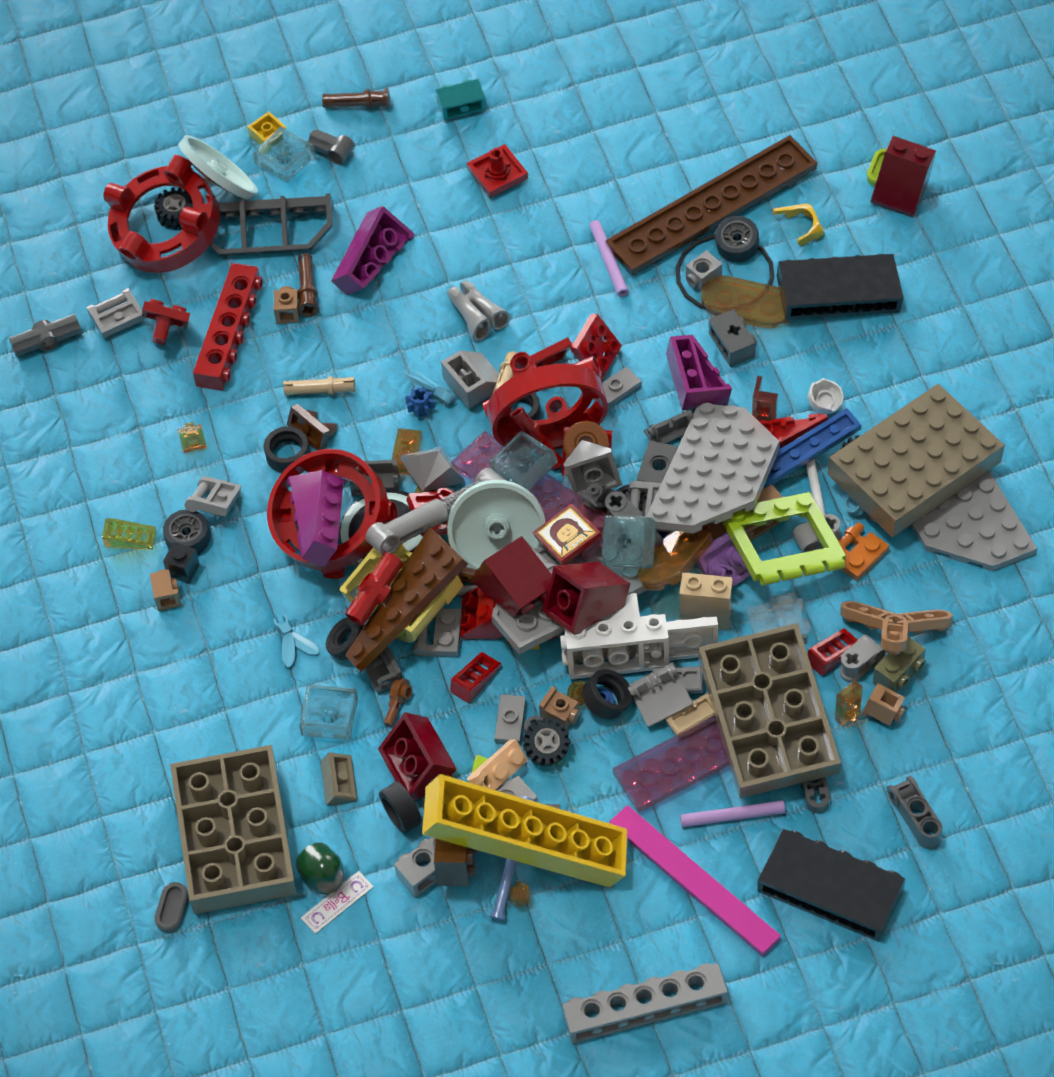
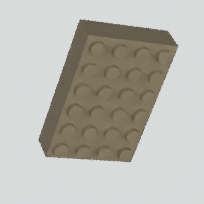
[827,384,1005,538]
[698,623,841,798]
[170,745,297,915]

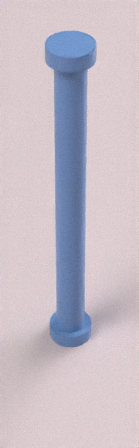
[489,796,535,921]

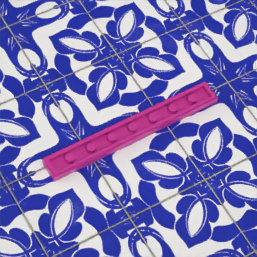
[609,805,781,957]

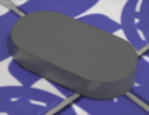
[155,882,189,933]

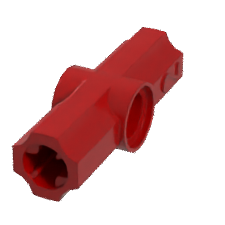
[344,552,404,626]

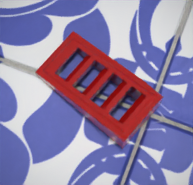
[807,628,857,676]
[450,652,502,703]

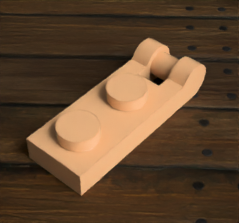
[467,739,528,790]

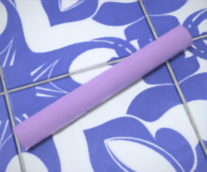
[589,220,628,297]
[680,801,785,827]

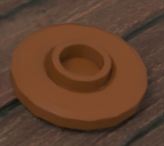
[563,421,609,457]

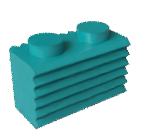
[436,79,487,121]

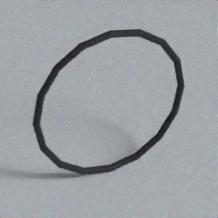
[675,234,774,313]

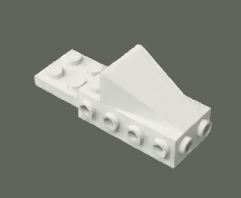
[560,593,718,679]

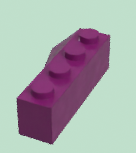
[331,205,415,295]
[287,470,344,567]

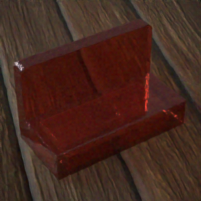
[752,376,778,421]

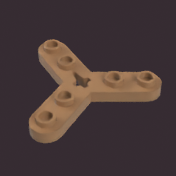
[840,601,953,655]

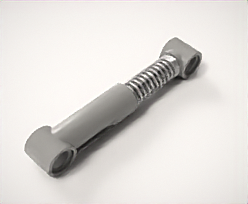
[365,468,507,555]

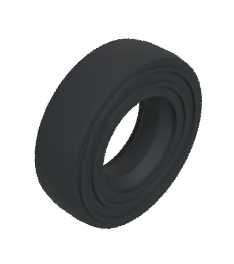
[326,617,365,660]

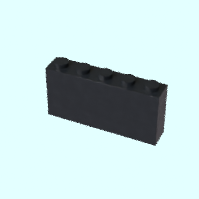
[776,254,903,320]
[757,828,905,942]

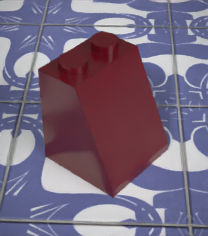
[870,135,936,217]
[471,536,551,617]
[542,561,631,634]

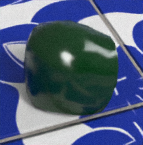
[296,842,344,894]

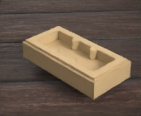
[665,693,716,740]

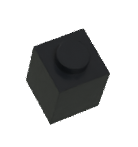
[163,542,200,584]

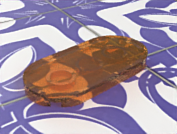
[701,276,789,328]
[637,524,713,590]

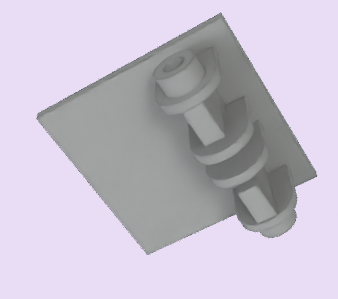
[628,662,693,727]

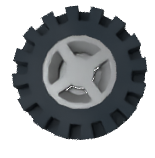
[154,187,193,230]
[523,718,570,766]

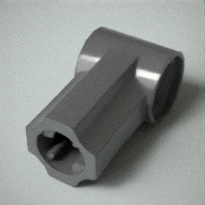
[307,130,355,165]

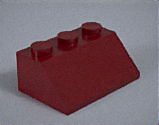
[378,712,457,800]

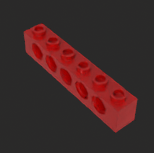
[193,263,263,391]

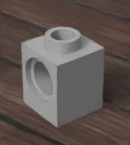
[686,250,722,293]

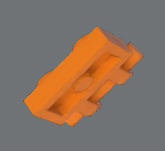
[838,522,889,581]

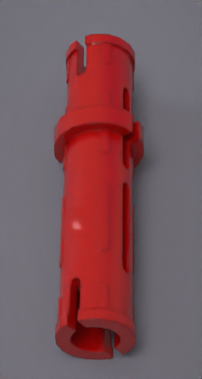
[511,407,562,470]

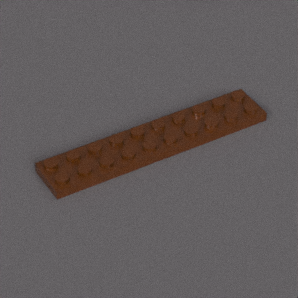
[606,135,817,275]

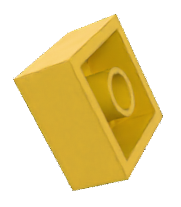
[247,112,288,151]

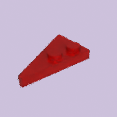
[759,413,828,449]

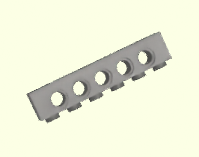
[394,776,538,897]
[562,963,727,1044]

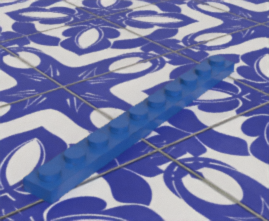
[658,408,861,548]

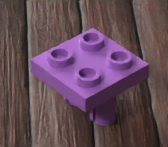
[693,532,750,587]

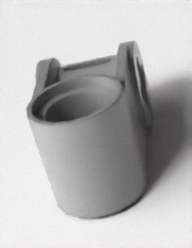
[792,514,841,553]
[840,634,886,682]

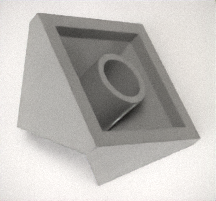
[564,440,622,500]
[400,447,465,492]

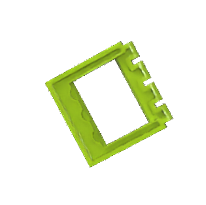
[722,492,846,586]

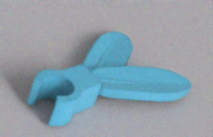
[404,371,456,403]
[274,614,319,668]

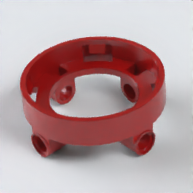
[103,154,220,273]
[483,352,608,453]
[267,449,397,579]

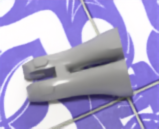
[447,280,511,341]

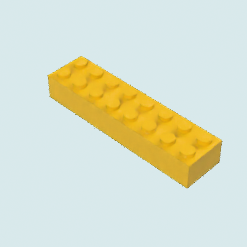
[422,774,627,888]

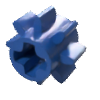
[405,387,435,417]

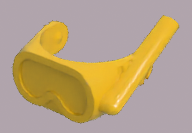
[772,204,825,246]

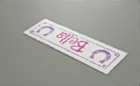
[301,871,374,934]

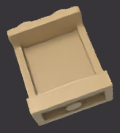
[679,573,732,630]

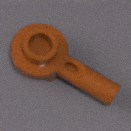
[383,678,412,727]

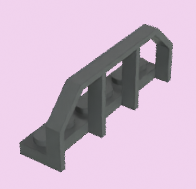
[204,193,334,256]

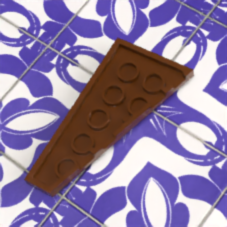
[345,527,468,672]

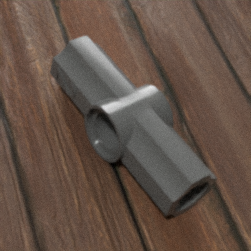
[9,314,82,357]

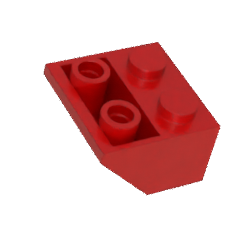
[460,587,503,639]

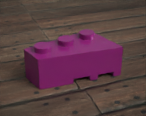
[666,335,732,410]

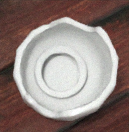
[807,378,844,415]

